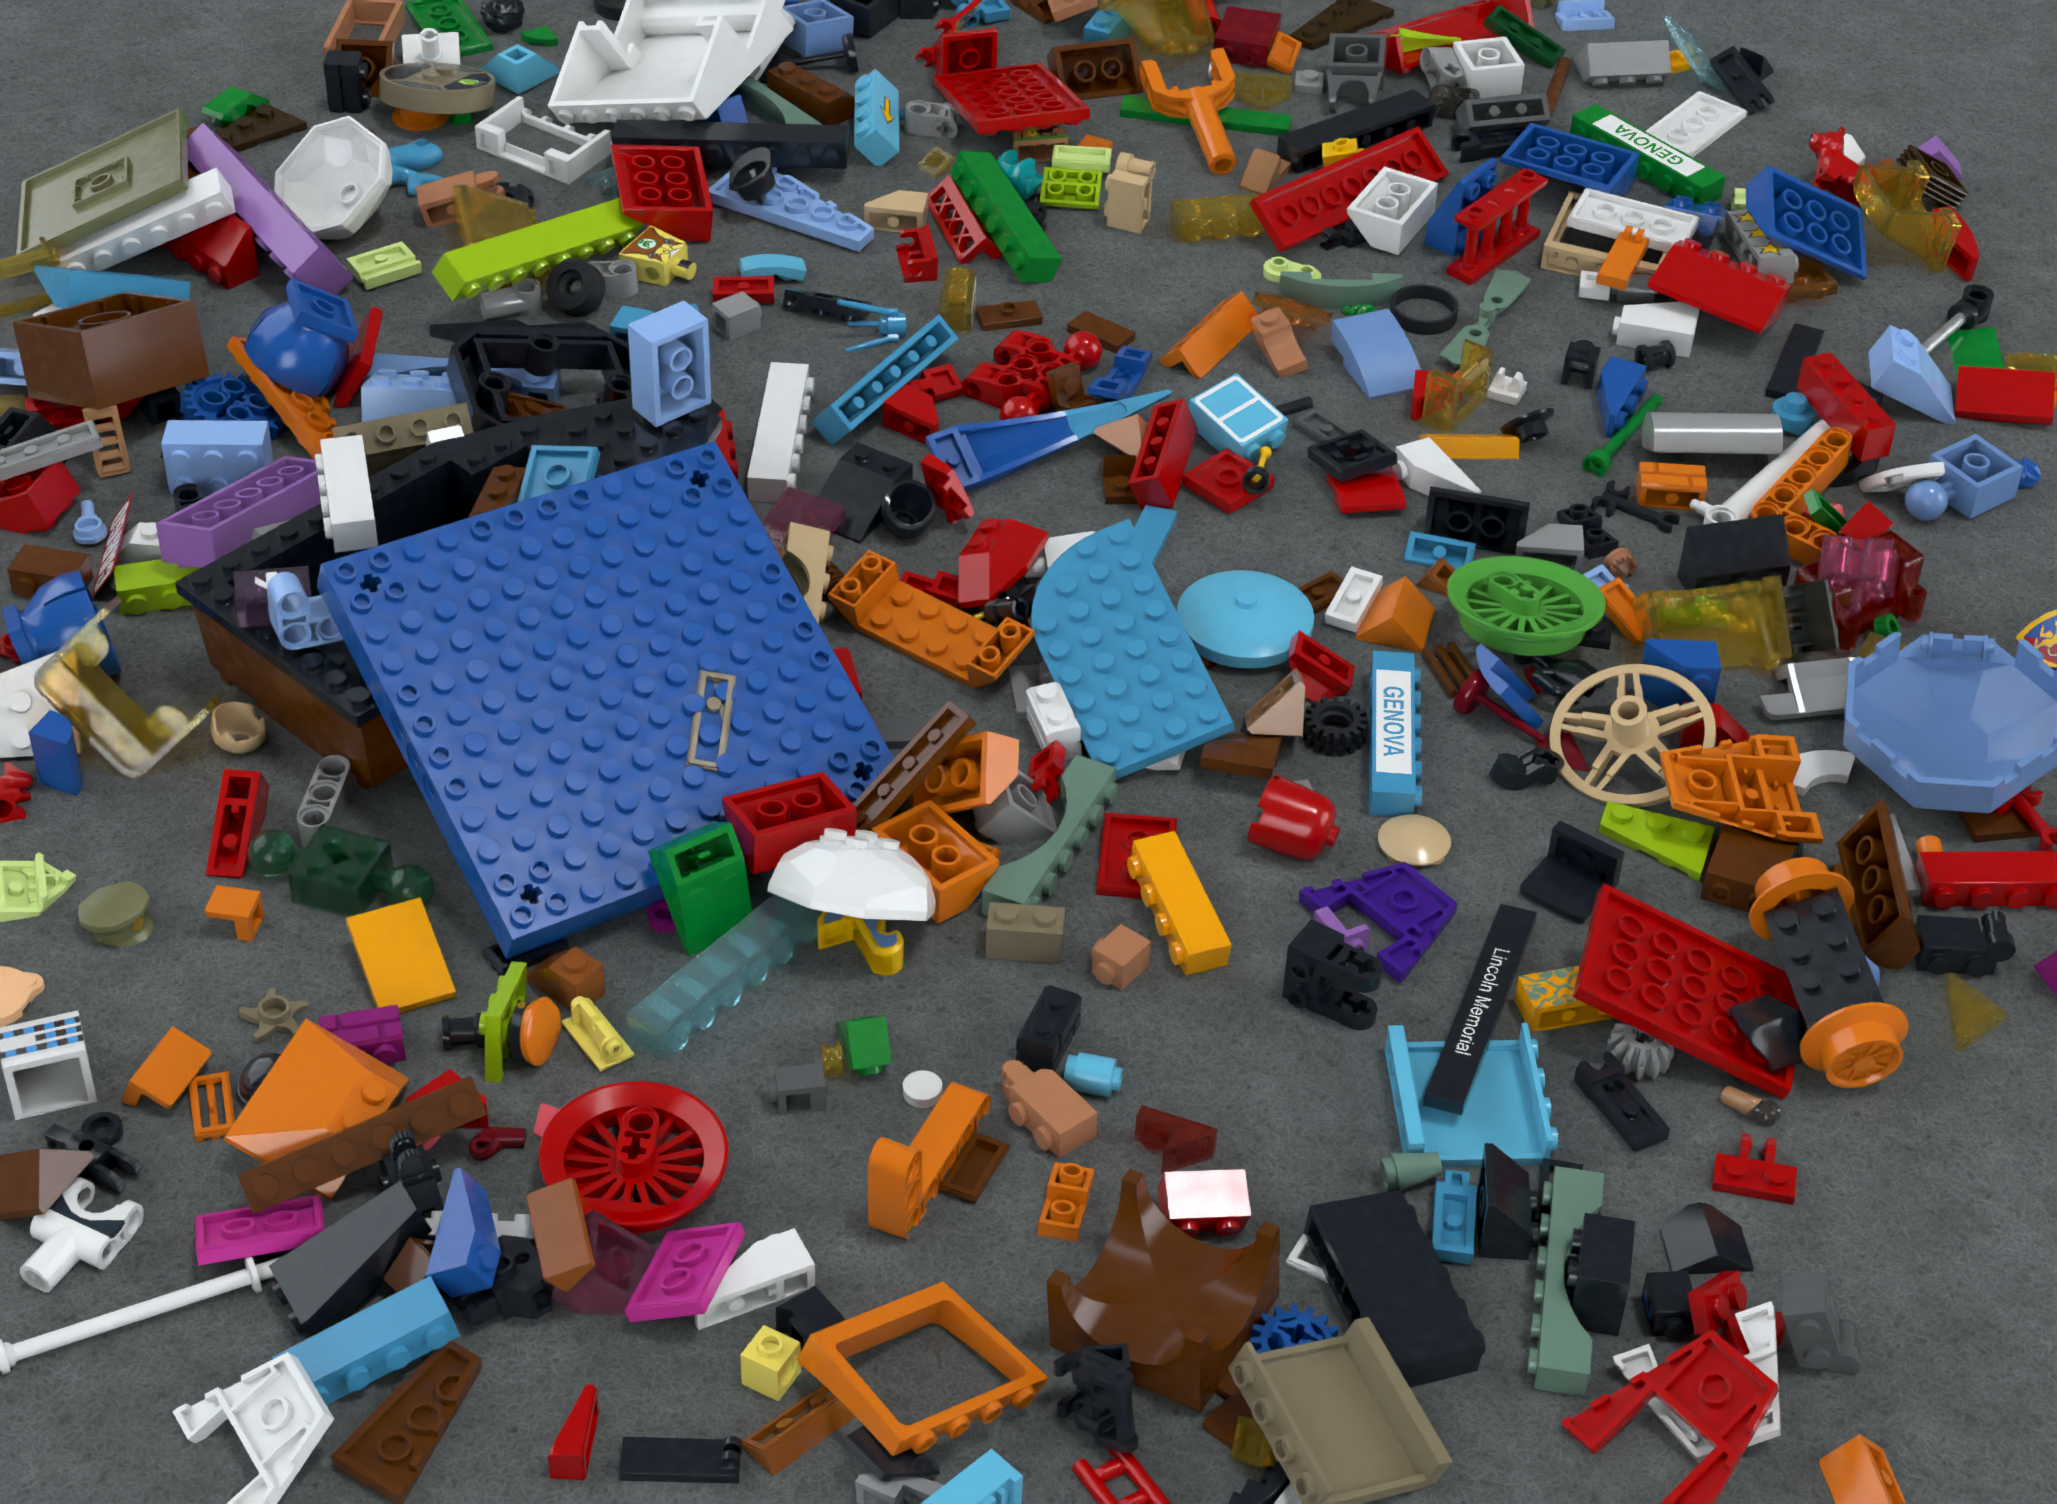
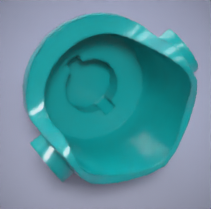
[997,149,1043,200]

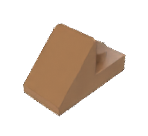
[1239,148,1292,195]

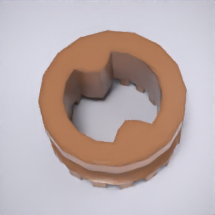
[1604,548,1638,579]

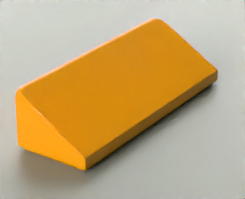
[1419,434,1520,459]

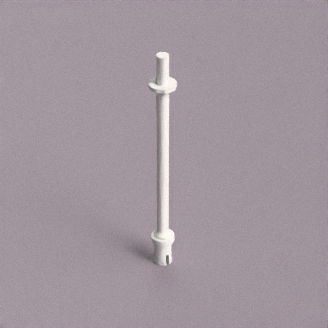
[0,1256,283,1375]

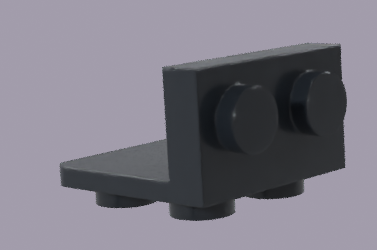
[1520,820,1625,923]

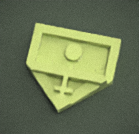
[0,852,76,922]

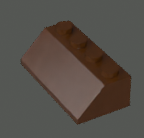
[1837,800,1921,969]

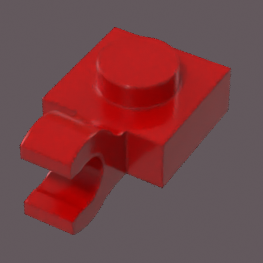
[907,363,964,402]
[1028,740,1066,804]

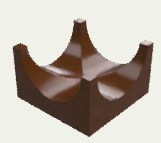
[1047,1169,1280,1412]

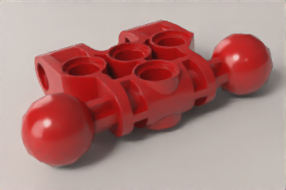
[961,330,1103,420]

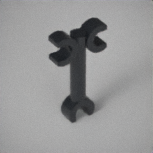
[1590,480,1680,534]

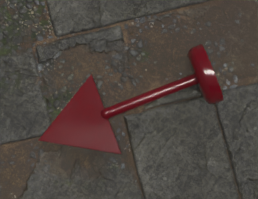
[1453,669,1590,772]

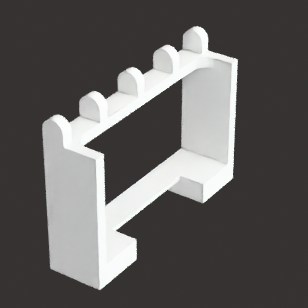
[475,96,612,184]

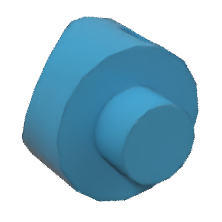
[1771,392,1815,437]

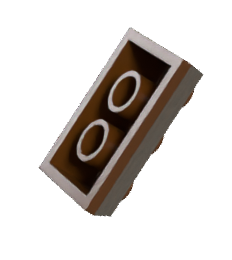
[1047,37,1144,100]
[767,61,855,125]

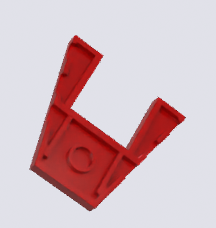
[1561,1330,1779,1504]

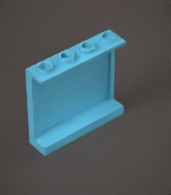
[1384,1023,1558,1167]

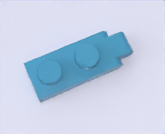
[1431,1169,1477,1265]

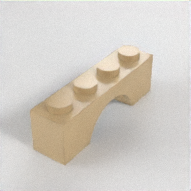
[780,522,834,624]

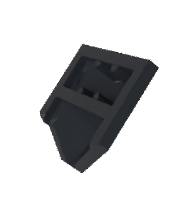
[1727,995,1806,1072]
[1660,1202,1754,1274]
[842,1425,940,1482]

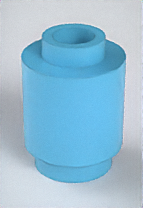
[1064,1052,1123,1098]

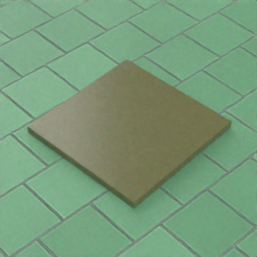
[16,108,188,266]

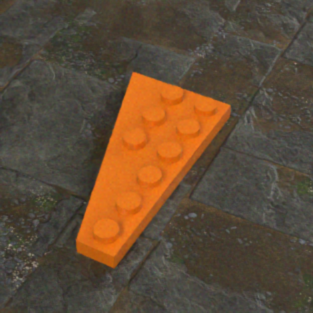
[226,336,337,460]

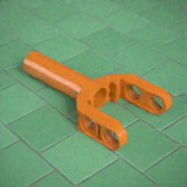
[1139,48,1237,174]

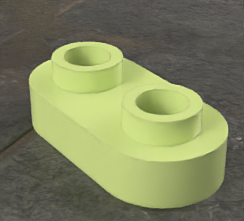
[1263,257,1321,284]

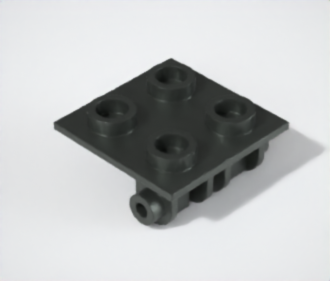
[1775,580,1839,655]

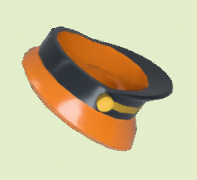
[509,996,561,1067]

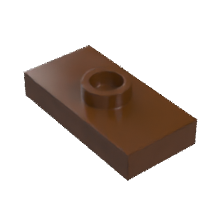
[976,300,1043,332]

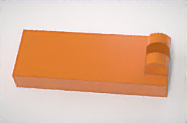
[1596,225,1649,291]

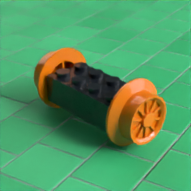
[1749,857,1909,1088]

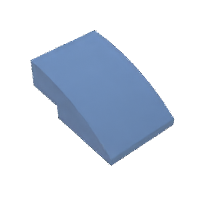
[1330,309,1421,400]

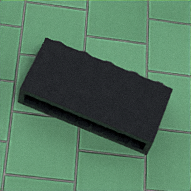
[1303,1189,1485,1387]

